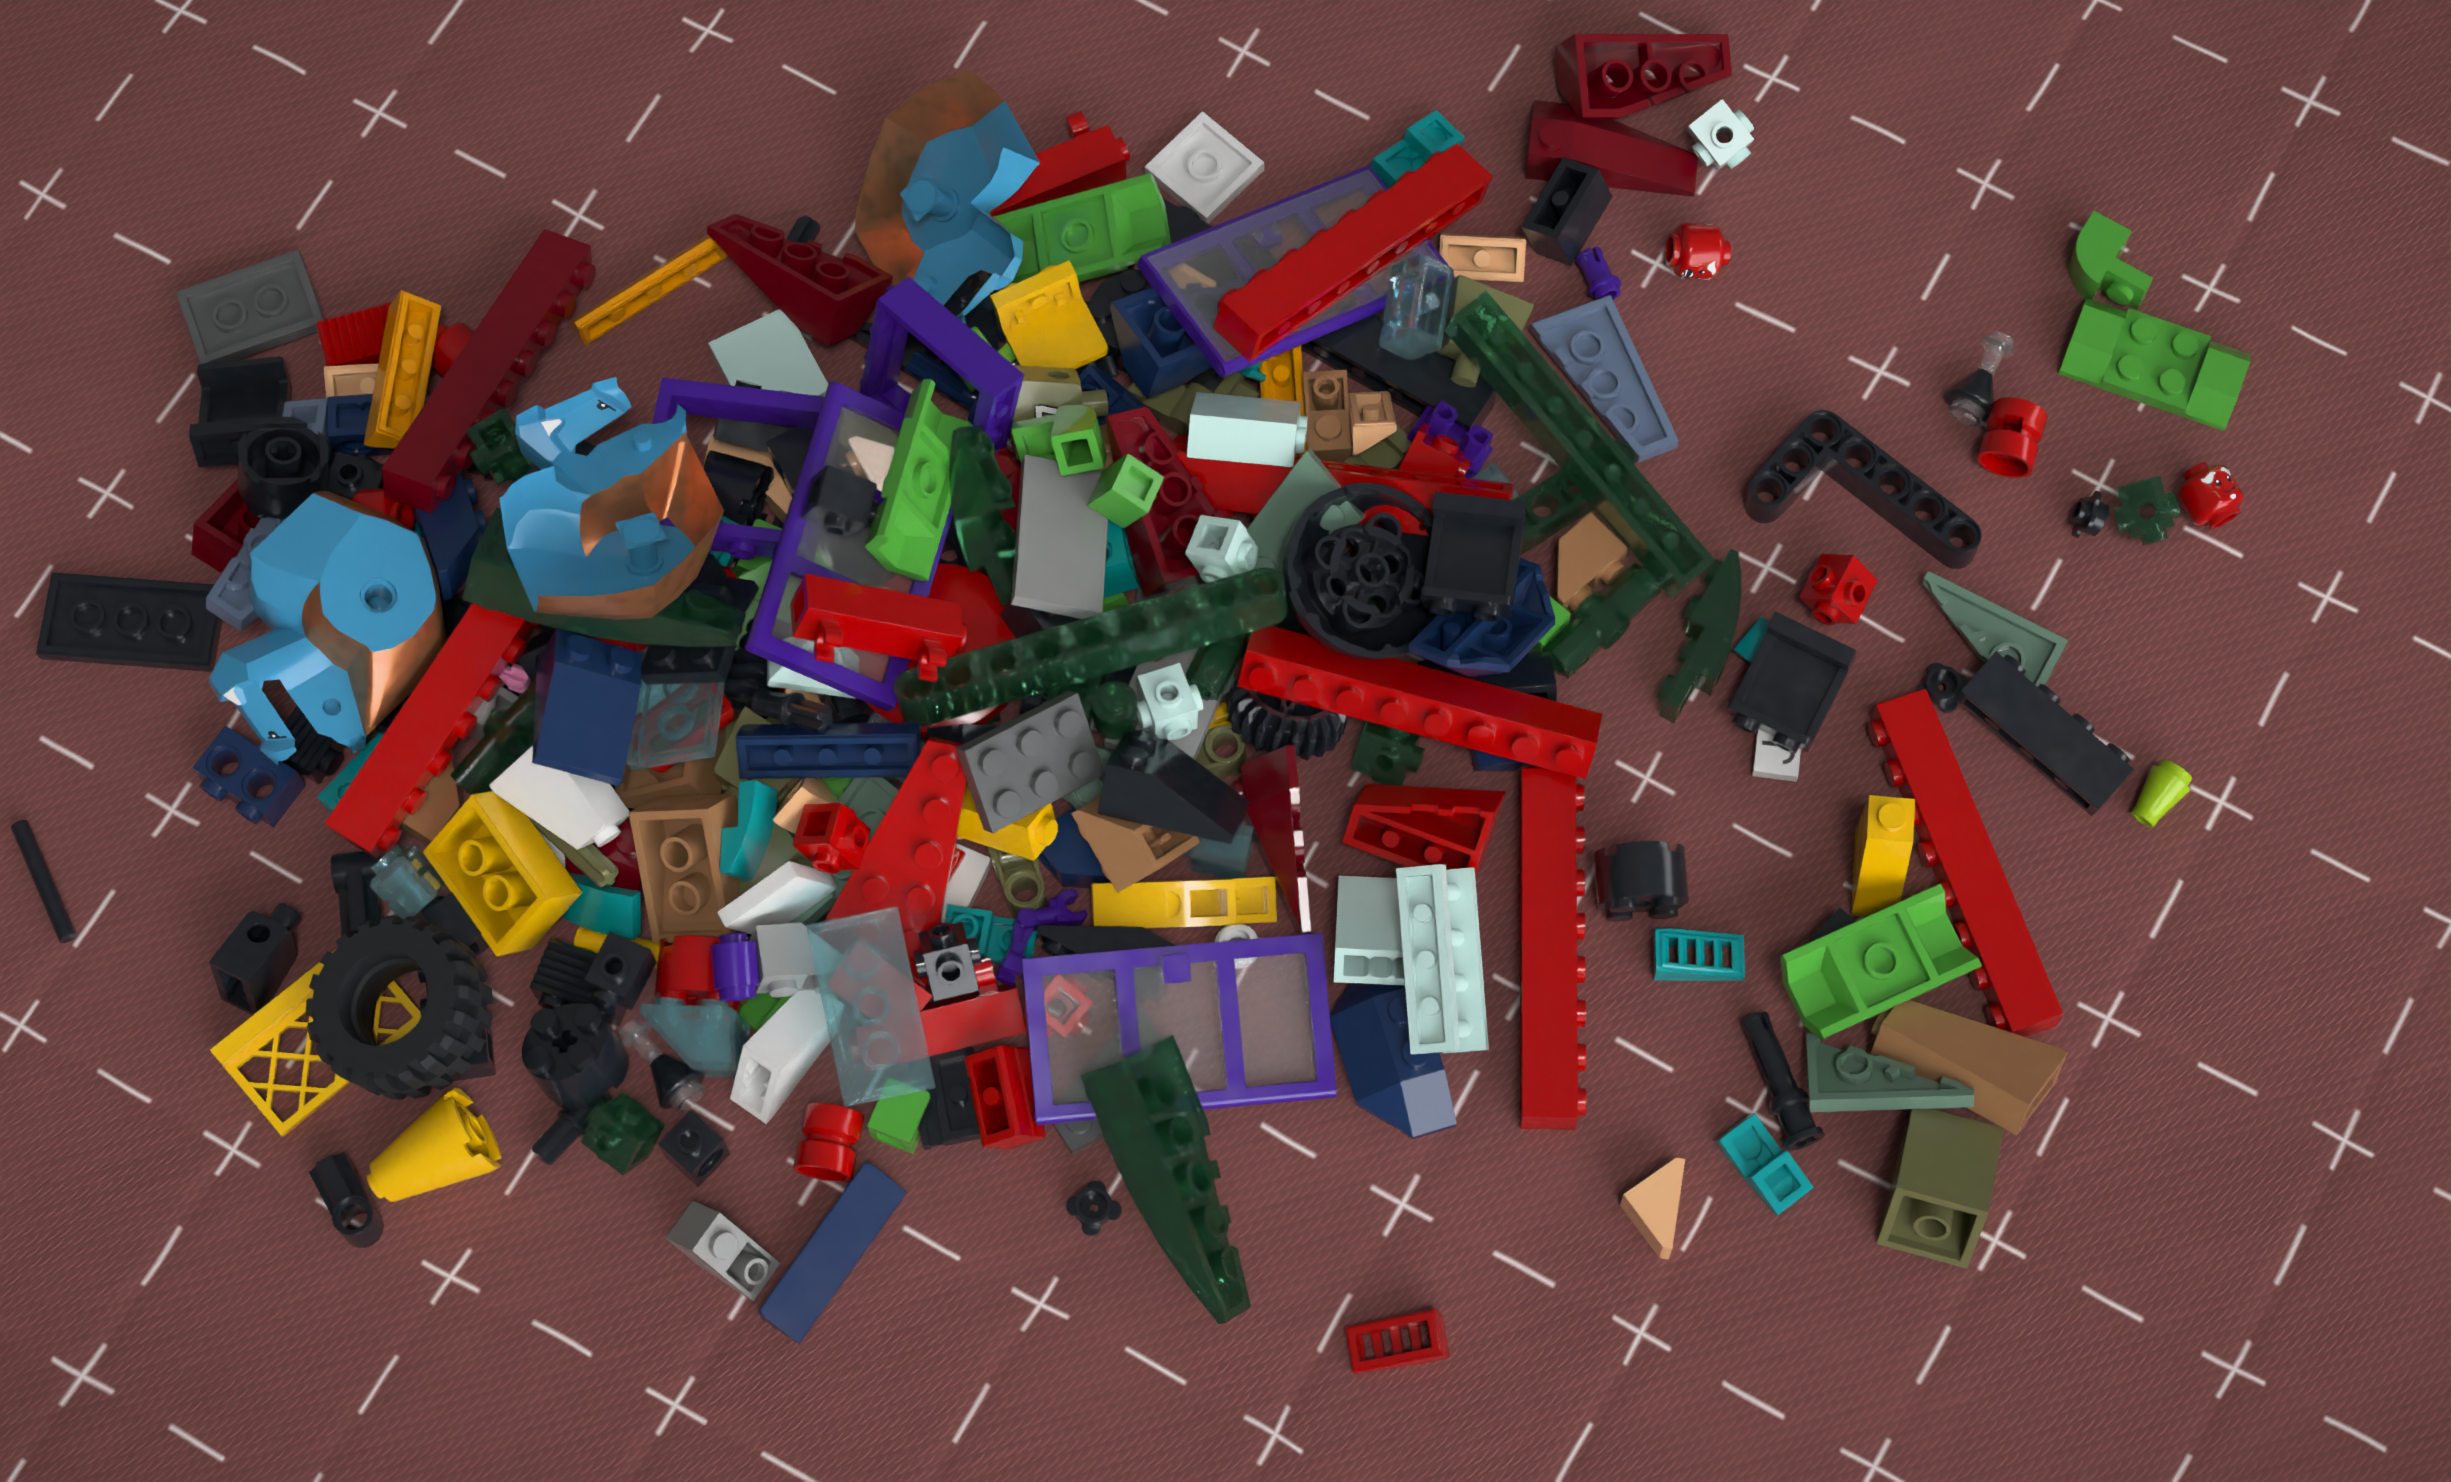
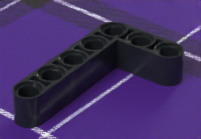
[1745,410,1982,569]

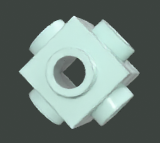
[1687,99,1754,170]
[1185,515,1258,587]
[1135,663,1203,740]

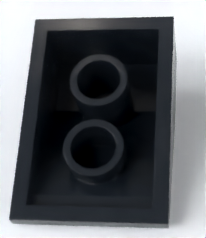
[1098,730,1250,844]

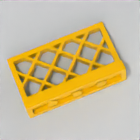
[210,934,421,1137]

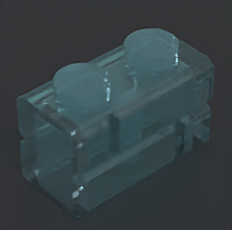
[1379,254,1454,360]
[370,844,445,919]

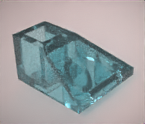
[640,997,750,1078]

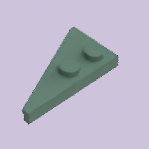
[1922,571,2068,687]
[1806,1033,1974,1112]

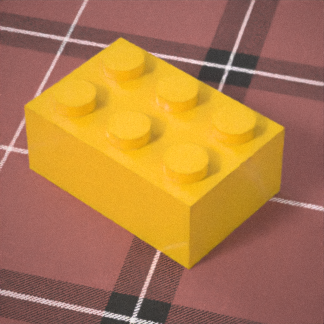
[423,791,582,956]

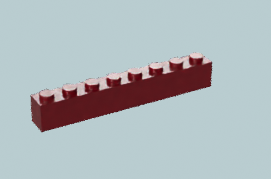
[382,229,595,514]

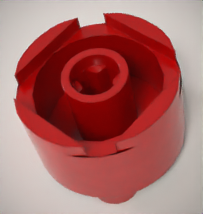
[655,935,746,1016]

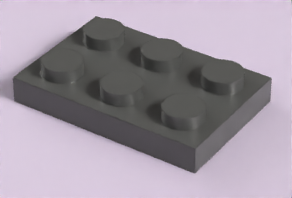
[176,249,324,364]
[956,691,1105,833]

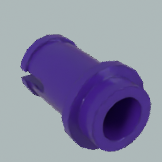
[1576,247,1621,300]

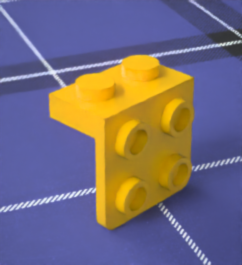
[990,260,1108,370]

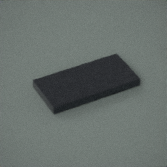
[36,572,223,672]

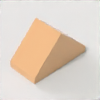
[773,778,840,834]
[1620,1158,1685,1259]

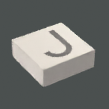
[1752,729,1801,782]

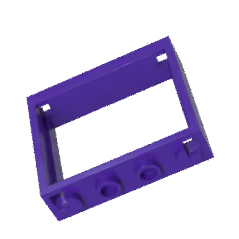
[859,277,1024,459]
[652,377,843,562]

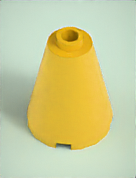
[367,1087,501,1202]

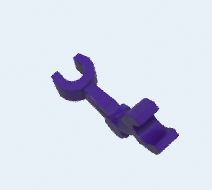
[996,890,1088,986]

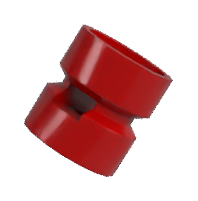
[1977,397,2048,478]
[793,1103,864,1183]

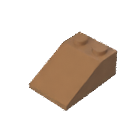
[629,794,740,943]

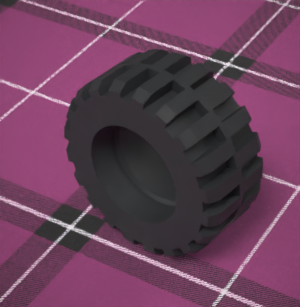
[306,915,493,1100]

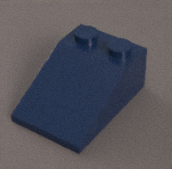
[532,628,642,786]

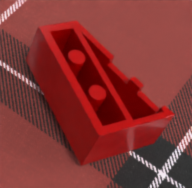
[1342,784,1506,878]

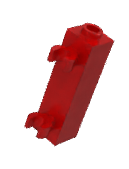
[990,111,1130,217]
[790,573,967,682]
[848,957,1027,1072]

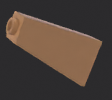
[1871,1000,2068,1136]

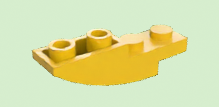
[1091,876,1277,928]

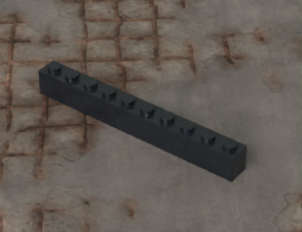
[1161,194,1497,432]

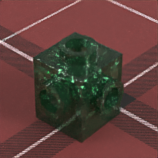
[466,407,532,485]
[2113,475,2181,546]
[1351,721,1425,786]
[581,1093,665,1175]

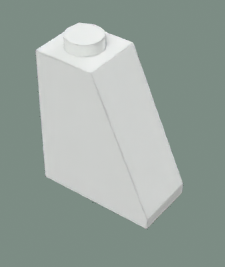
[489,746,629,850]
[730,990,845,1124]

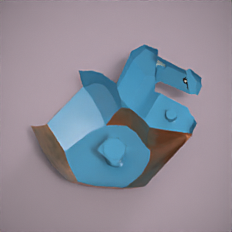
[855,69,1040,324]
[499,377,724,620]
[208,491,447,766]

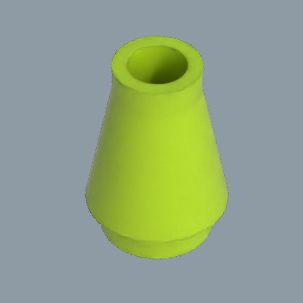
[2131,759,2192,828]

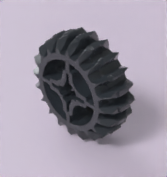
[1227,679,1347,760]

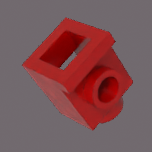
[1399,422,1472,478]

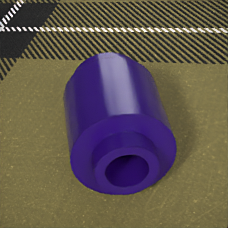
[710,933,760,1002]

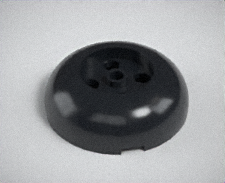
[1282,483,1437,661]

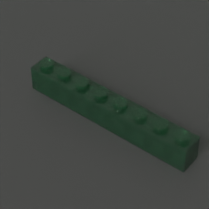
[1445,290,1716,599]

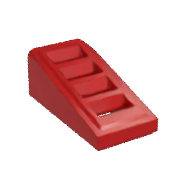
[1345,1309,1450,1374]

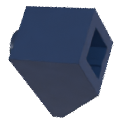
[1038,807,1111,889]

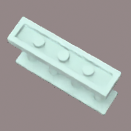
[1396,864,1489,1054]

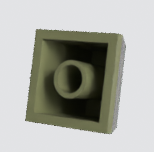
[1877,1108,2004,1269]

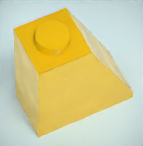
[957,784,1058,861]
[1851,795,1915,917]

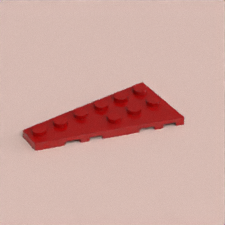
[817,737,968,994]

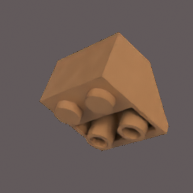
[1071,796,1200,893]

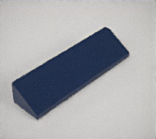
[736,722,921,779]
[758,1161,907,1344]

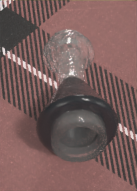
[1946,331,2015,426]
[618,1018,706,1113]

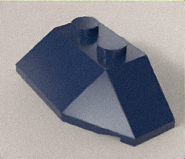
[413,473,488,601]
[1409,558,1555,677]
[1330,983,1457,1139]

